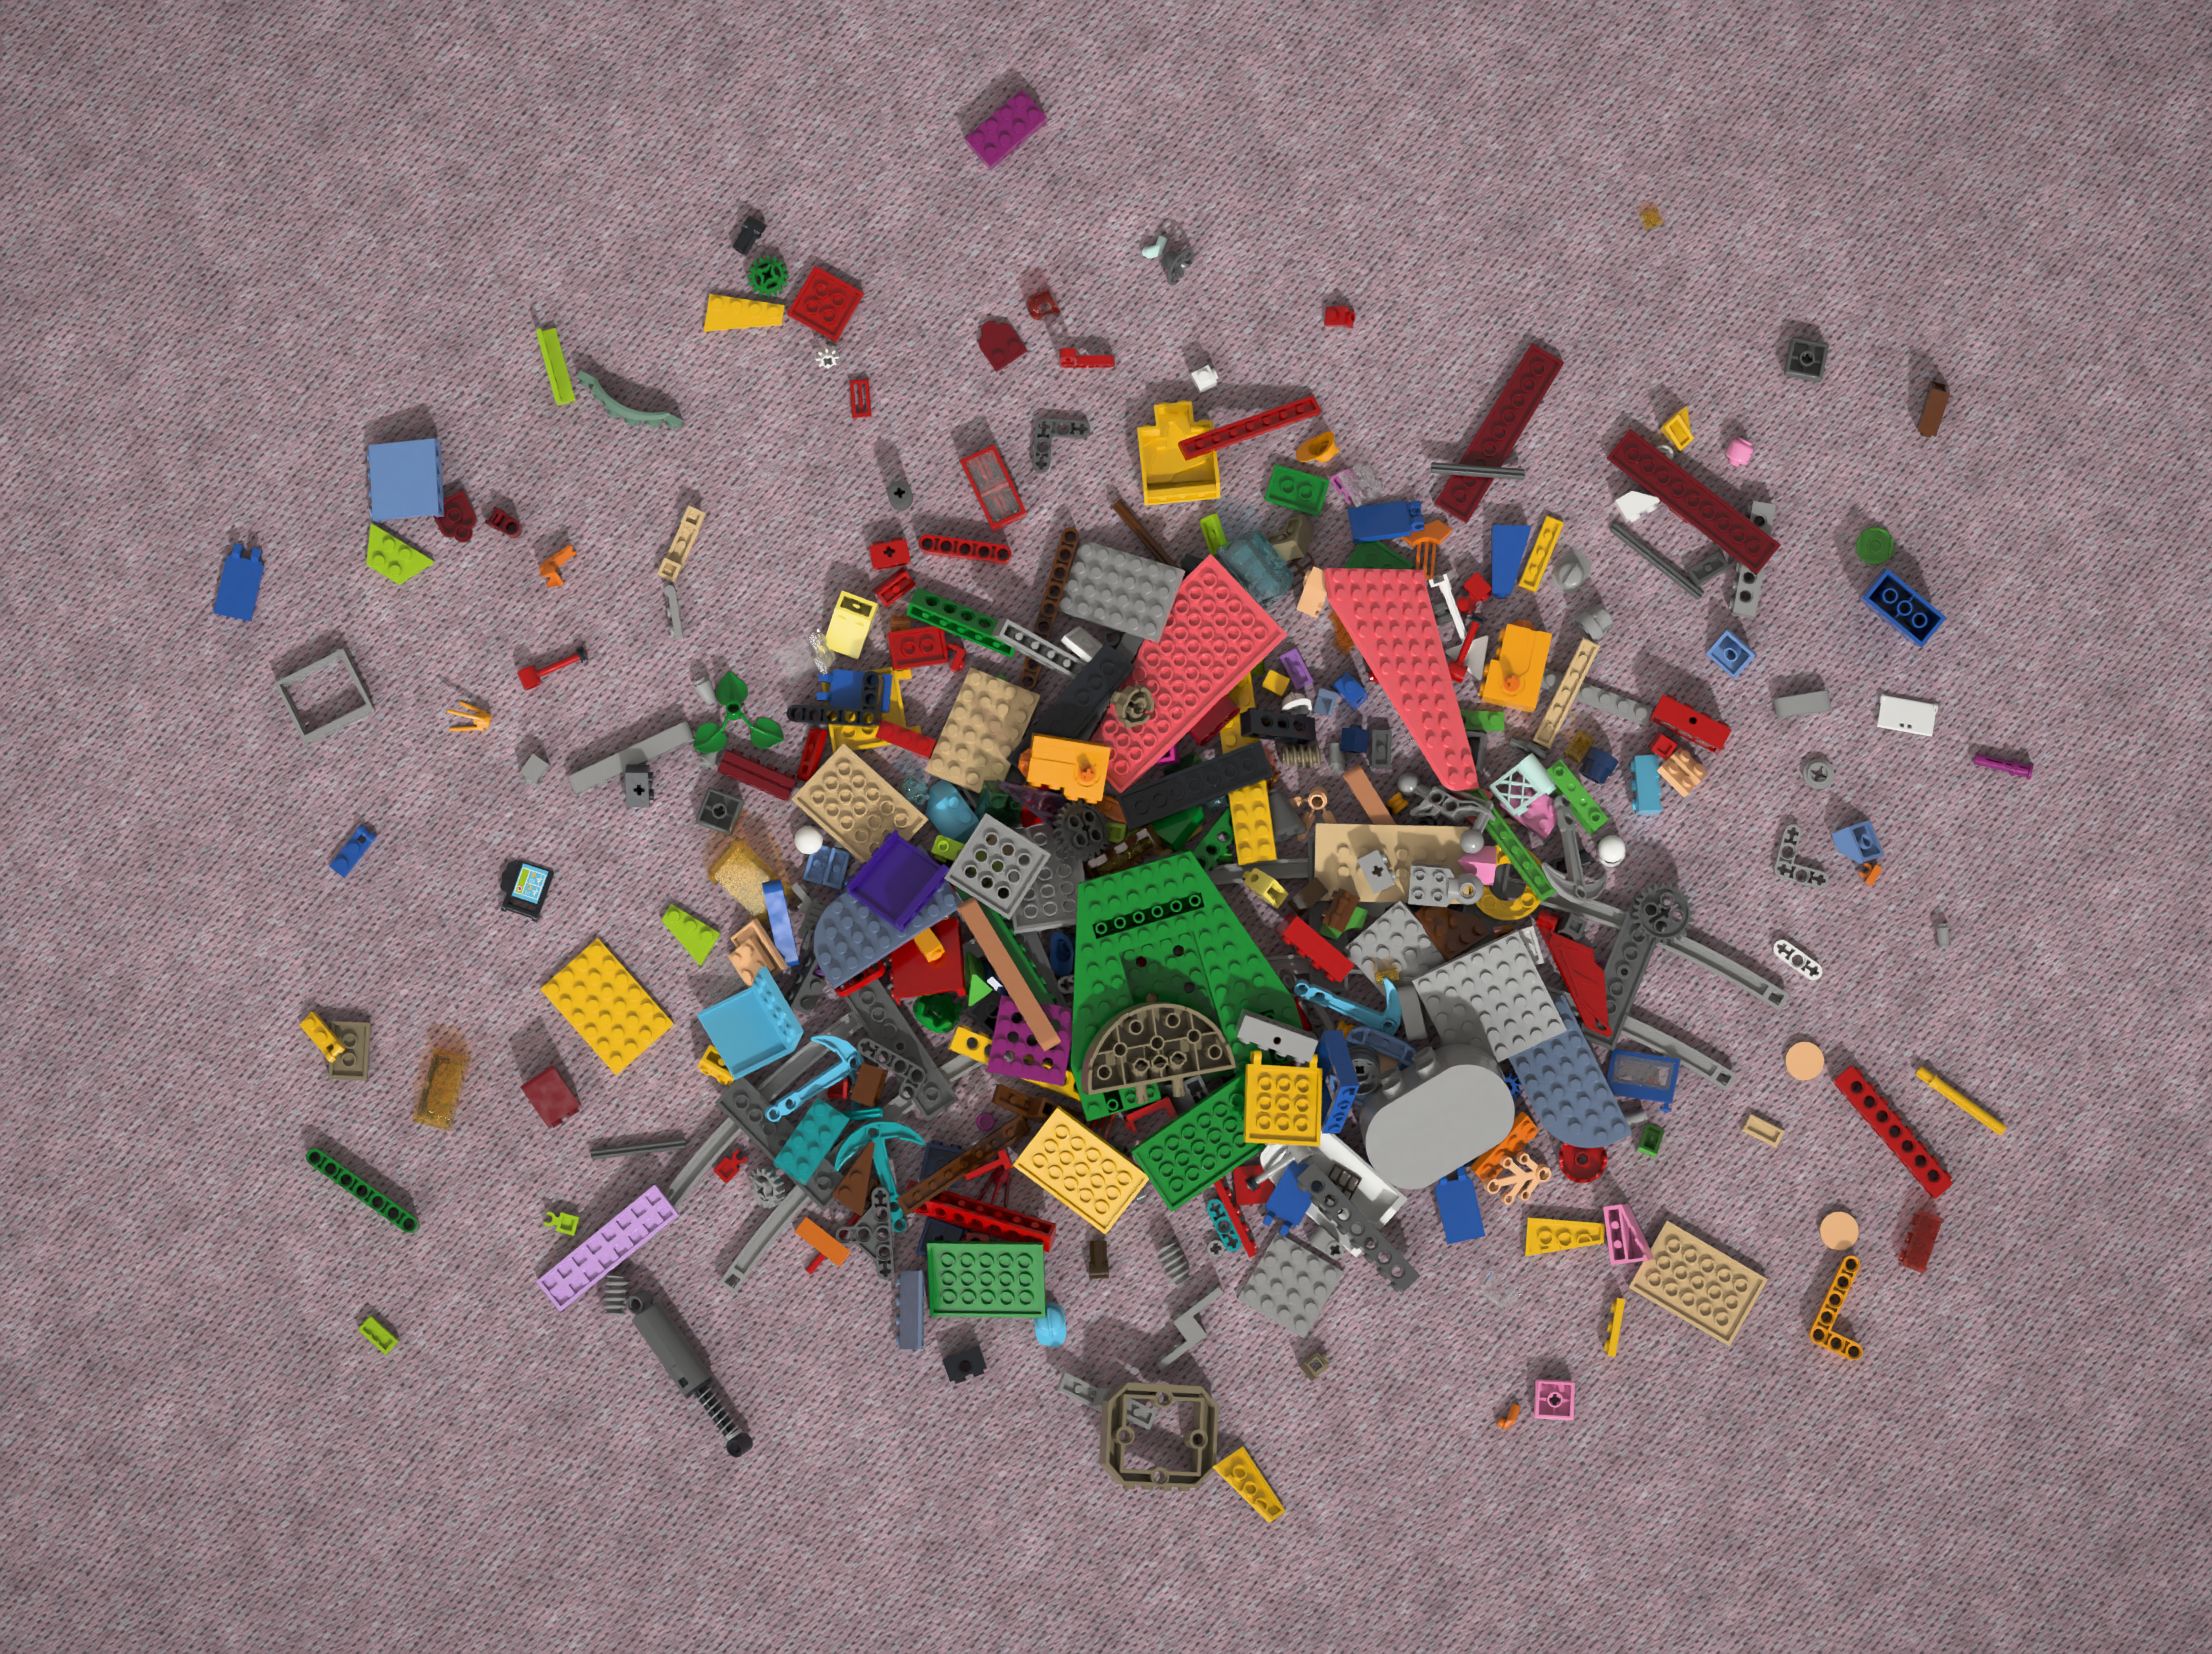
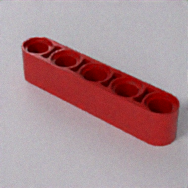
[919,534,1012,565]

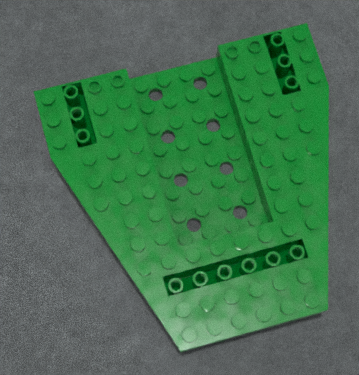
[1071,850,1303,1122]

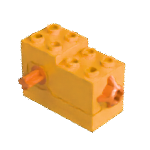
[1478,619,1552,713]
[1018,733,1111,804]

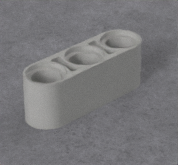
[1774,691,1832,719]
[1398,985,1428,1041]

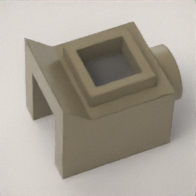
[1299,1352,1329,1381]

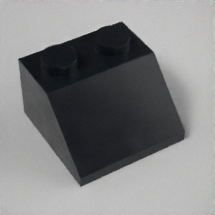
[966,987,1018,1036]

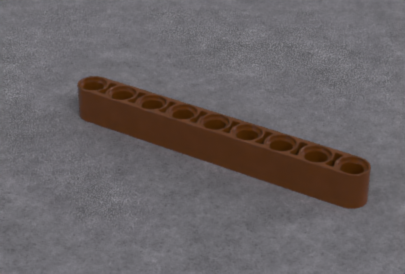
[1019,527,1079,691]

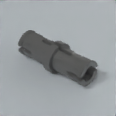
[1508,734,1548,760]

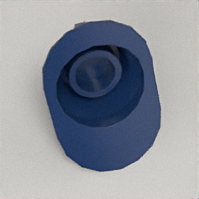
[1050,932,1076,976]

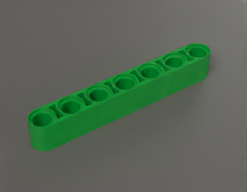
[306,1149,420,1233]

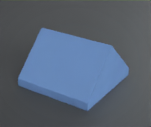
[1706,629,1756,679]

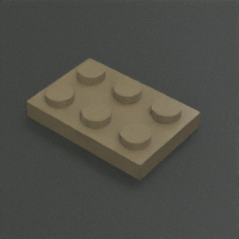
[328,1021,371,1081]

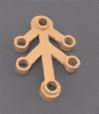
[1483,1152,1551,1205]

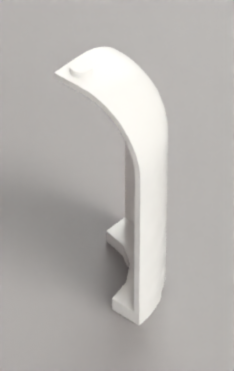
[1260,1132,1407,1257]

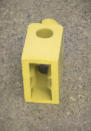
[1242,868,1289,909]

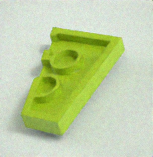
[661,904,721,966]

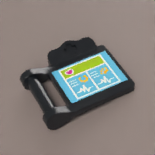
[500,860,554,922]

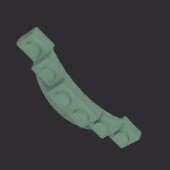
[577,370,684,430]

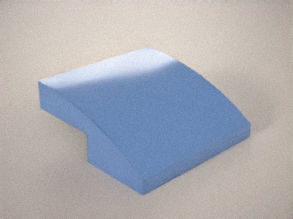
[802,845,851,890]

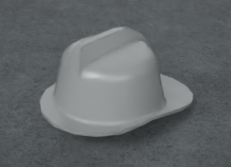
[1553,551,1591,593]

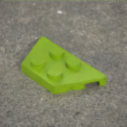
[366,524,434,585]

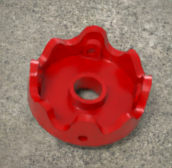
[1558,1142,1608,1183]

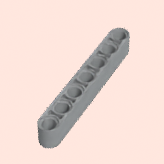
[568,721,695,795]

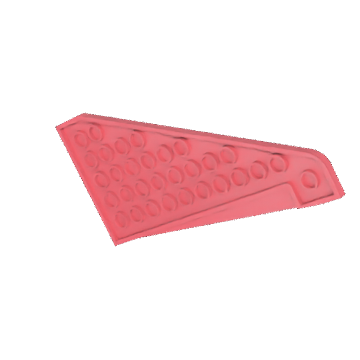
[1323,568,1479,791]

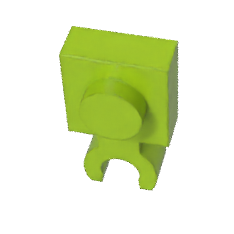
[543,1212,580,1236]

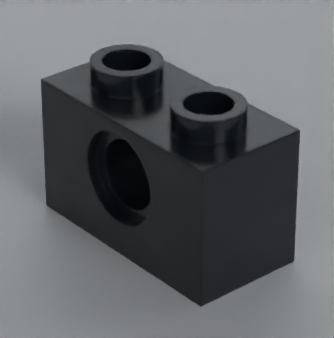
[942,1346,987,1384]

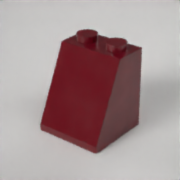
[520,1065,581,1128]

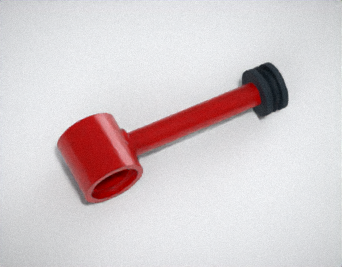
[1448,612,1486,684]
[517,646,589,691]

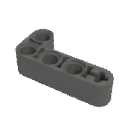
[857,1038,927,1101]

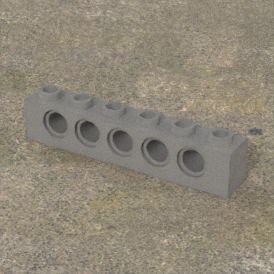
[1729,501,1776,619]
[991,619,1087,681]

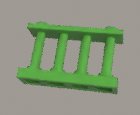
[1546,759,1609,835]

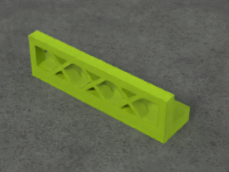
[536,328,576,406]

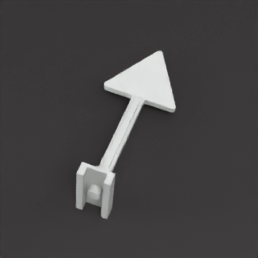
[1429,569,1489,680]

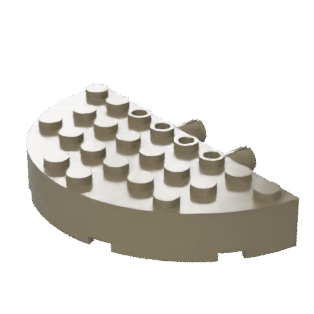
[1081,1001,1236,1104]

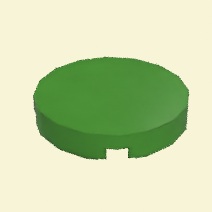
[1856,527,1894,565]

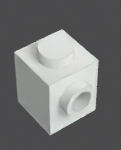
[1191,365,1218,394]

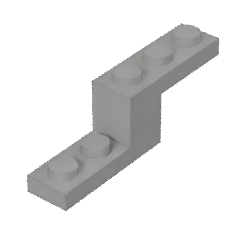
[1156,1286,1224,1370]
[1055,1372,1157,1430]

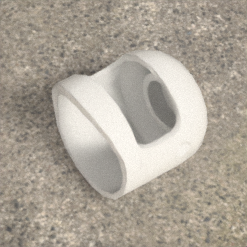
[1597,835,1626,867]

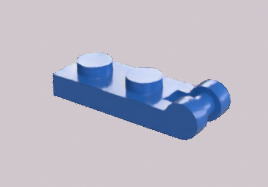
[329,824,377,878]

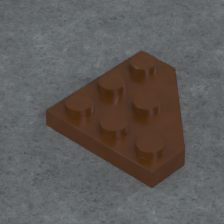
[1414,906,1491,962]

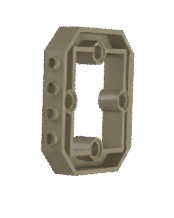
[1099,1382,1219,1491]

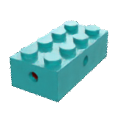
[773,1097,850,1186]

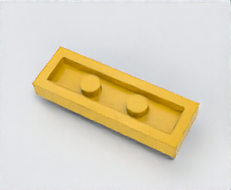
[1604,1298,1625,1357]

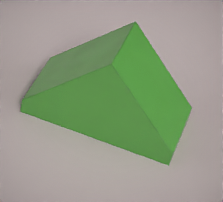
[1636,1123,1665,1158]

